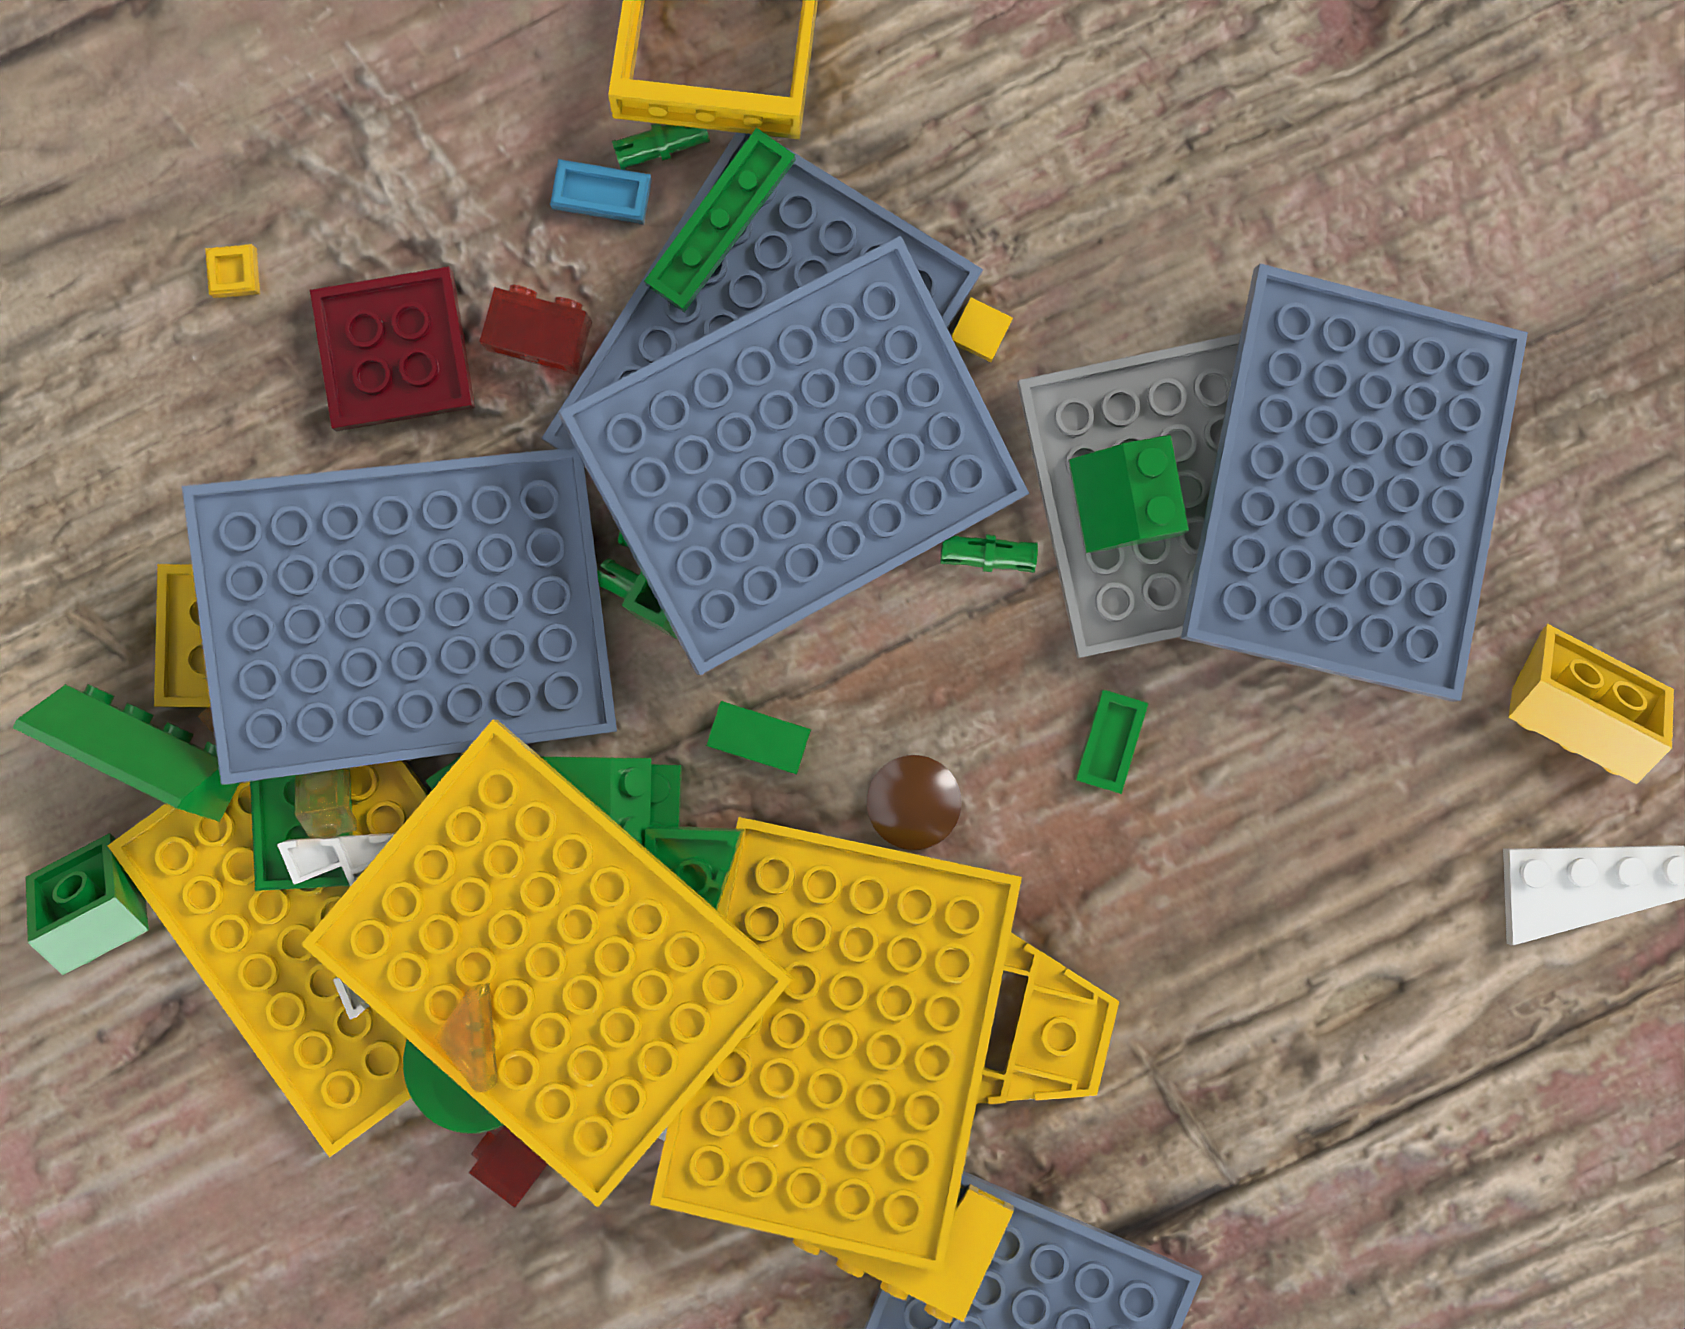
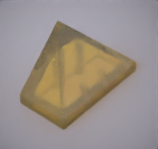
[435,983,498,1093]

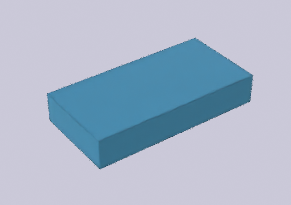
[550,159,652,224]

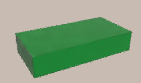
[1074,689,1149,794]
[706,701,811,775]

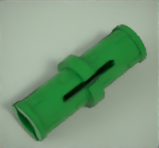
[612,123,710,170]
[940,534,1038,573]

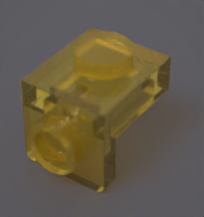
[295,768,357,839]

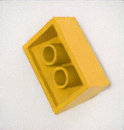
[1508,624,1674,784]

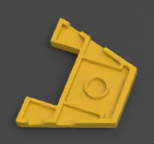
[977,932,1120,1104]

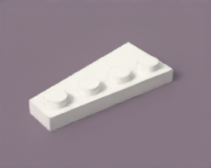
[1503,845,1685,945]

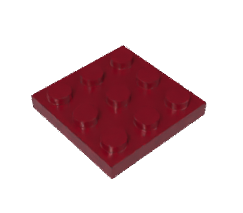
[310,266,475,432]

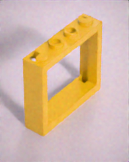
[608,0,818,140]

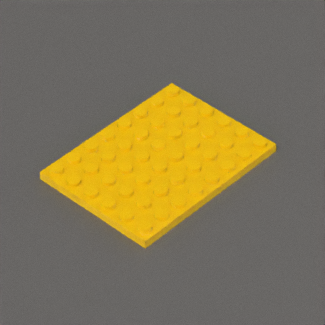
[301,719,794,1208]
[107,760,429,1158]
[650,817,1022,1273]

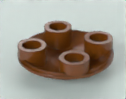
[867,755,961,850]

